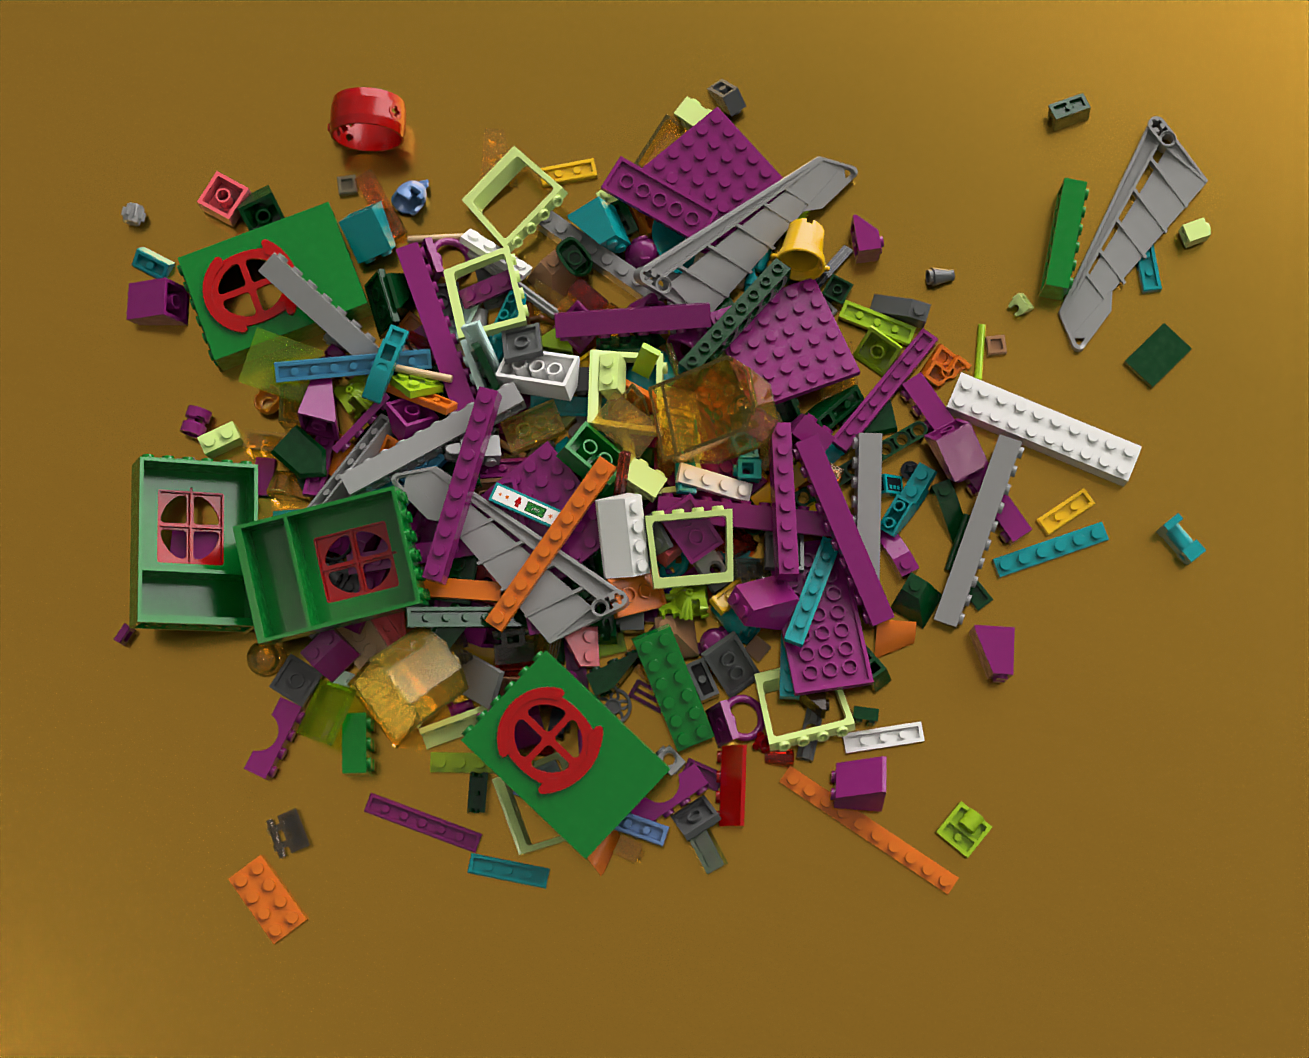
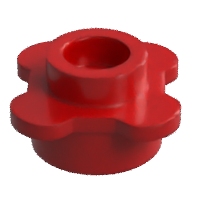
[752,731,770,753]

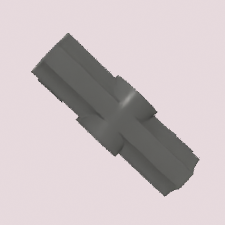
[796,707,822,762]

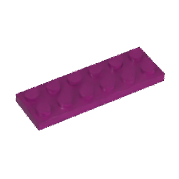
[601,156,718,238]

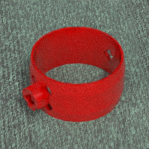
[327,87,406,152]

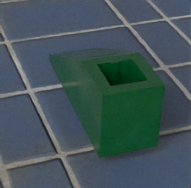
[586,650,640,699]

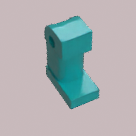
[1156,513,1206,565]

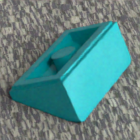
[132,247,175,279]

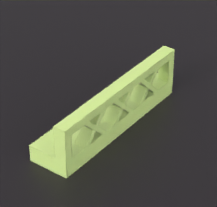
[419,706,490,750]

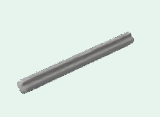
[467,250,559,319]

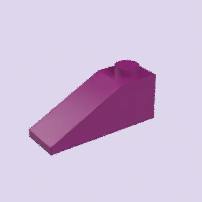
[880,530,919,581]

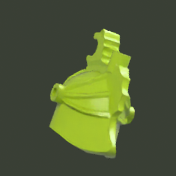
[334,374,375,420]
[659,585,709,621]

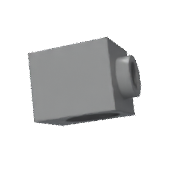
[656,745,686,778]

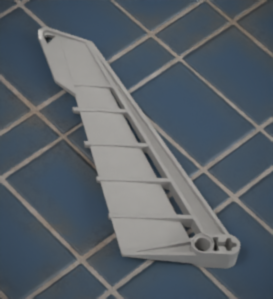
[1058,116,1208,352]
[633,156,858,313]
[391,466,629,644]

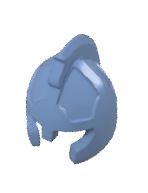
[391,179,429,216]

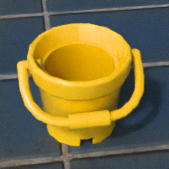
[770,218,830,281]

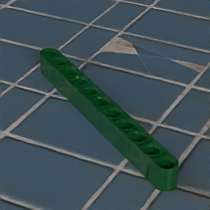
[744,421,927,539]

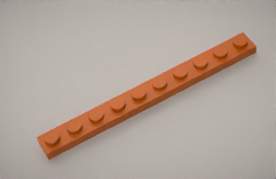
[485,456,617,632]
[779,766,959,895]

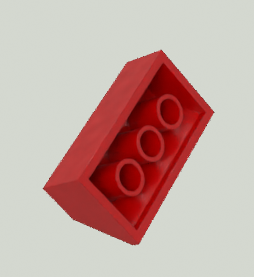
[715,745,747,829]

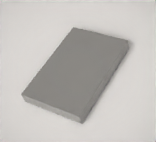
[449,649,505,709]

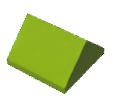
[853,325,903,377]
[542,328,574,356]

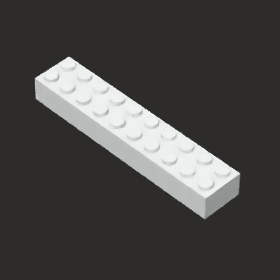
[946,372,1142,487]

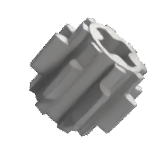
[121,202,146,226]

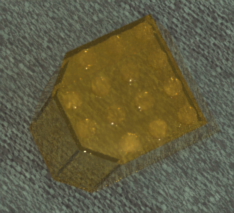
[648,355,778,464]
[347,628,469,747]

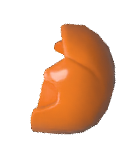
[253,384,283,415]

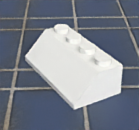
[495,351,580,401]
[595,493,650,579]

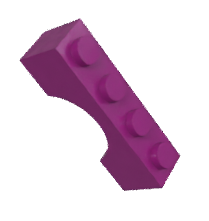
[244,697,305,781]
[631,763,709,823]

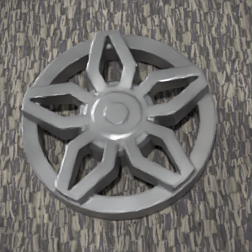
[599,688,632,722]

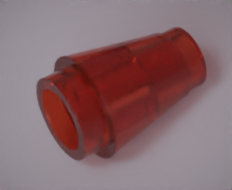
[765,749,794,767]

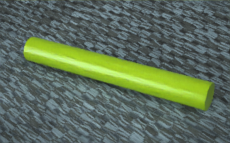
[974,324,986,380]

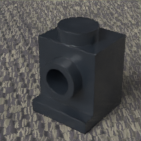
[548,708,571,739]

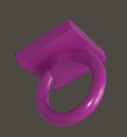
[420,237,472,283]
[706,695,765,748]

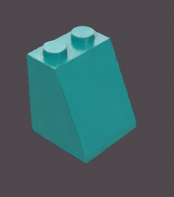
[567,196,631,254]
[339,201,396,264]

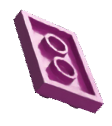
[662,493,724,565]

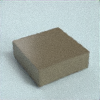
[337,175,358,197]

